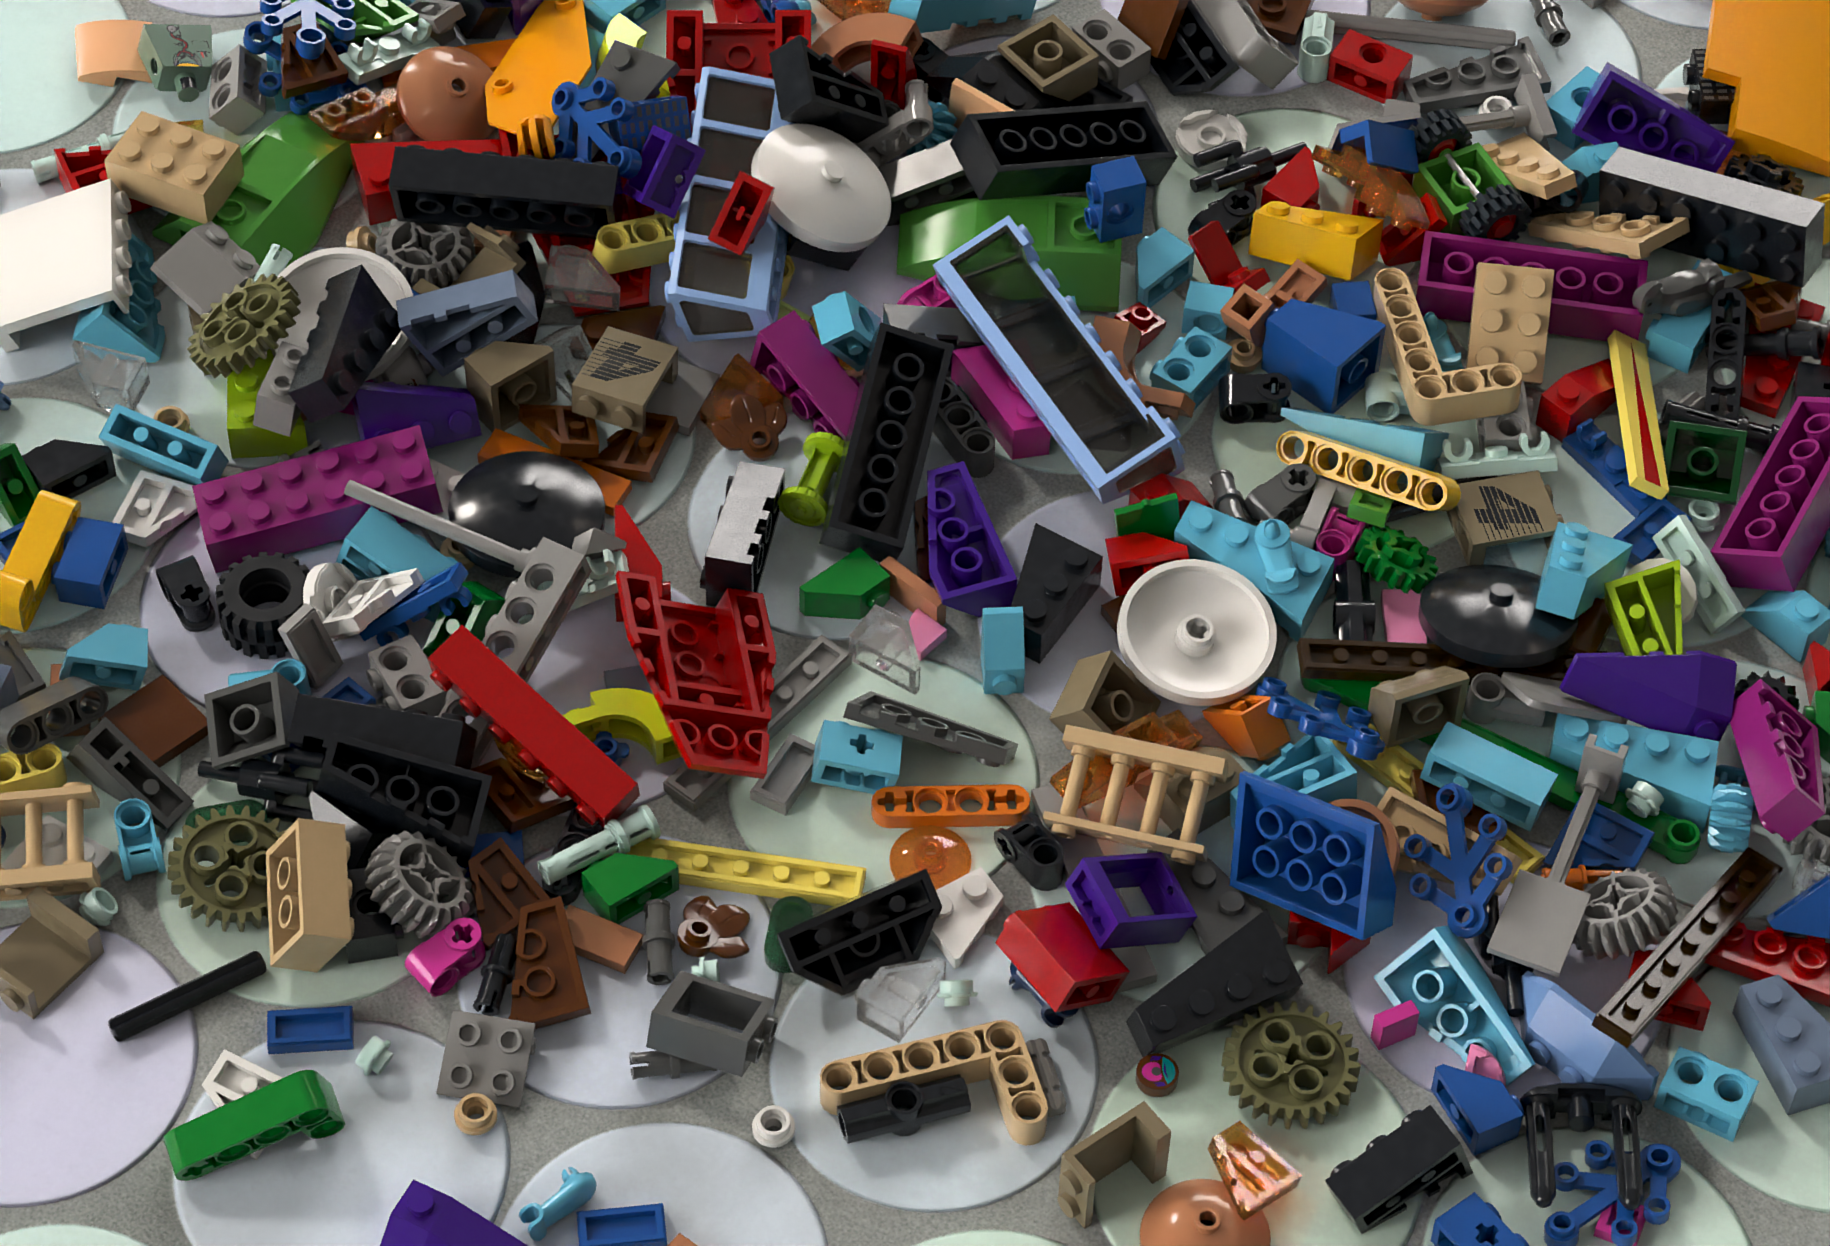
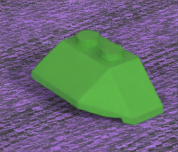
[291,0,419,44]

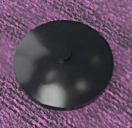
[448,451,605,578]
[1419,564,1579,668]

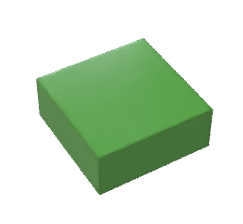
[1346,488,1394,528]

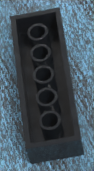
[950,101,1178,201]
[388,145,624,239]
[1599,147,1825,288]
[819,322,954,562]

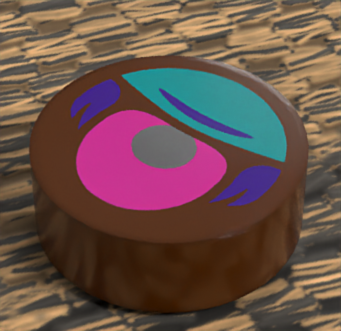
[1136,1053,1179,1097]

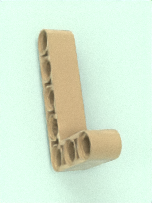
[1373,268,1522,426]
[820,1020,1048,1146]

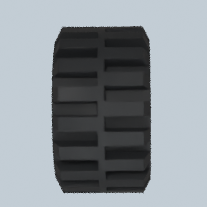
[215,552,310,659]

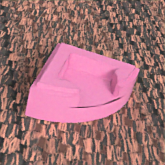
[908,608,947,661]
[1465,1044,1506,1088]

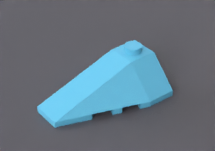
[73,234,166,363]
[1280,407,1449,484]
[1374,925,1536,1087]

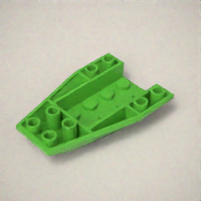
[152,107,368,267]
[897,194,1122,312]

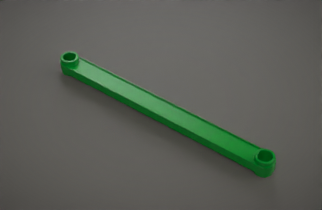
[1300,672,1701,864]

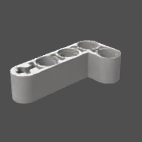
[1195,0,1299,89]

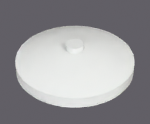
[751,124,891,252]
[270,247,413,381]
[1117,559,1277,706]

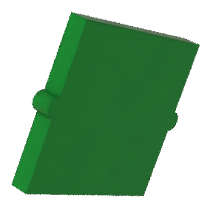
[1114,493,1180,541]

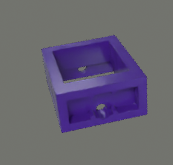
[623,125,706,218]
[1065,852,1198,949]

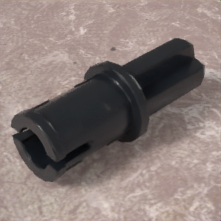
[473,933,517,1016]

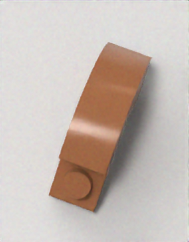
[811,12,923,73]
[1220,259,1328,348]
[1089,315,1196,420]

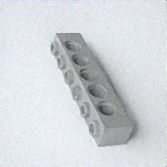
[435,537,592,769]

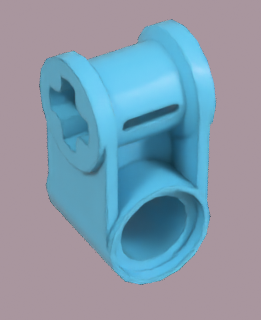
[114,798,166,881]

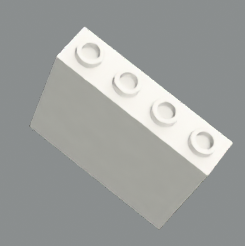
[0,178,133,353]

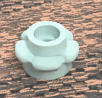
[1684,499,1722,532]
[1625,781,1664,818]
[79,887,118,926]
[692,957,720,983]
[937,979,978,1006]
[355,1036,394,1076]

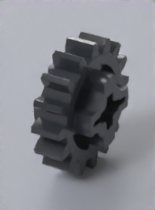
[1723,154,1804,196]

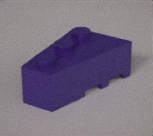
[352,381,482,449]

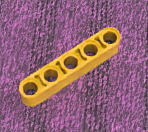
[1276,430,1461,511]

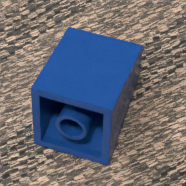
[1261,298,1386,414]

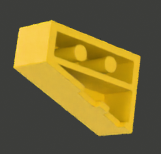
[1248,201,1384,281]

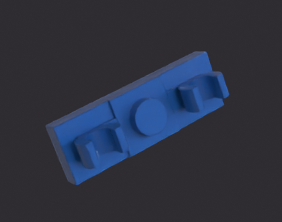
[1561,418,1668,518]
[358,562,472,647]

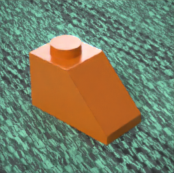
[1202,694,1291,761]

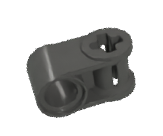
[1244,463,1316,525]

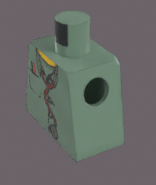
[137,24,213,102]

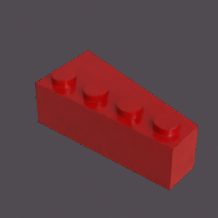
[349,139,503,225]

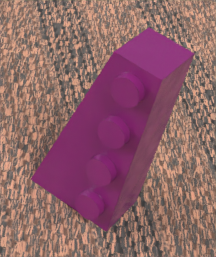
[748,310,860,441]
[1730,679,1825,843]

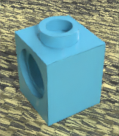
[1181,281,1234,340]

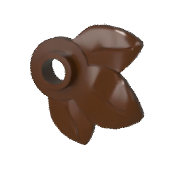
[711,392,787,462]
[676,896,750,959]

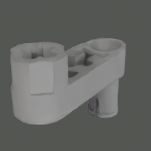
[852,79,934,167]
[1259,476,1357,550]

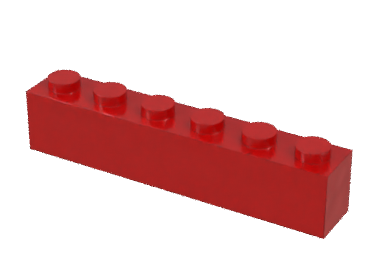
[428,625,640,828]

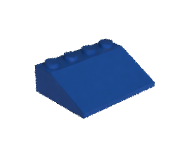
[1229,771,1397,941]

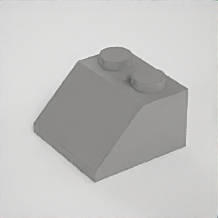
[150,221,260,316]

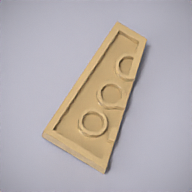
[1482,132,1577,200]
[1528,211,1690,259]
[1377,786,1523,896]

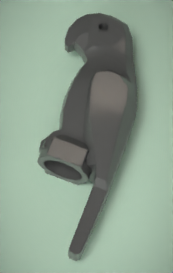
[1632,258,1753,317]

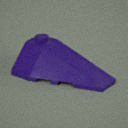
[927,461,1017,617]
[1559,650,1737,742]
[380,1179,528,1246]

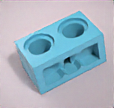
[1149,327,1232,418]
[1654,1046,1759,1142]

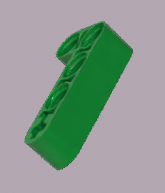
[163,1070,345,1181]

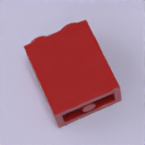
[995,902,1130,1013]

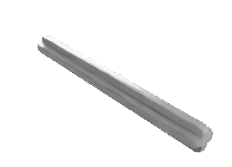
[1306,10,1516,50]

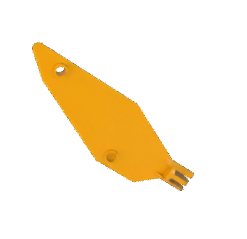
[485,0,592,159]

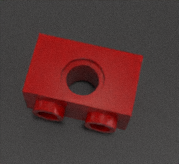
[1327,29,1413,104]

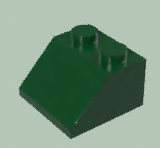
[1664,420,1747,505]

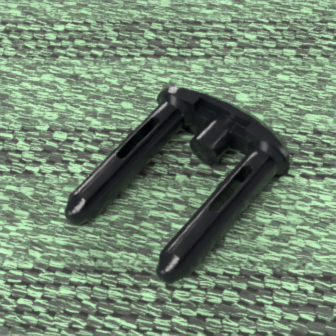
[1519,1083,1644,1211]

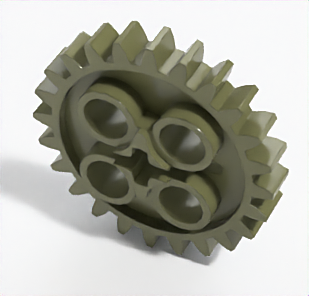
[187,274,301,378]
[167,805,287,932]
[1221,1001,1361,1129]

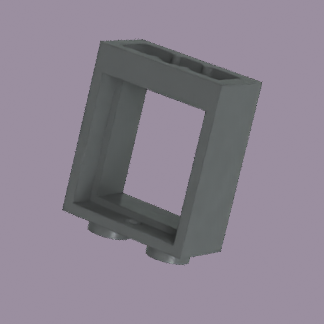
[646,971,778,1077]

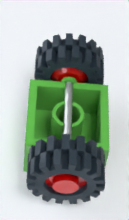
[1408,109,1532,242]

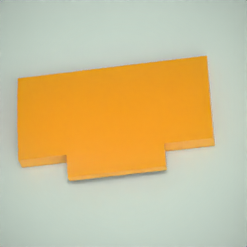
[1702,0,1830,177]

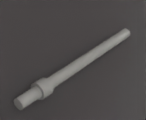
[344,480,530,573]

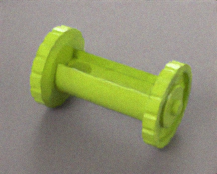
[778,432,845,527]

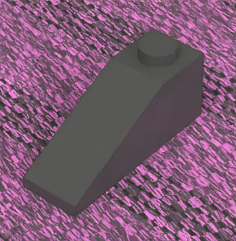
[66,717,194,831]

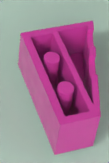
[951,339,1051,460]

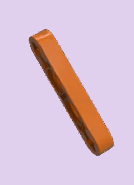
[871,784,1030,828]

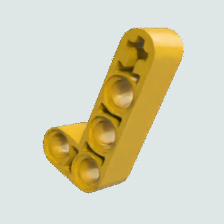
[0,490,81,632]

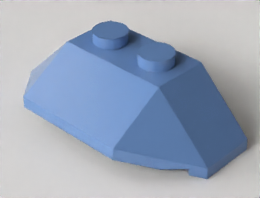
[1519,971,1659,1100]

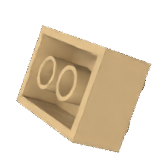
[104,111,244,224]
[1466,262,1555,385]
[266,818,354,972]

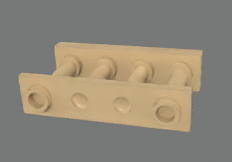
[1042,724,1229,865]
[0,782,101,901]

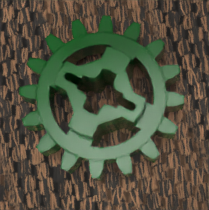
[1354,525,1439,594]

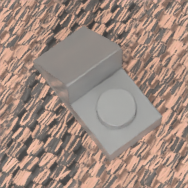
[408,0,466,46]

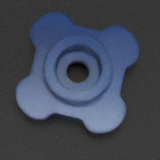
[593,731,630,767]

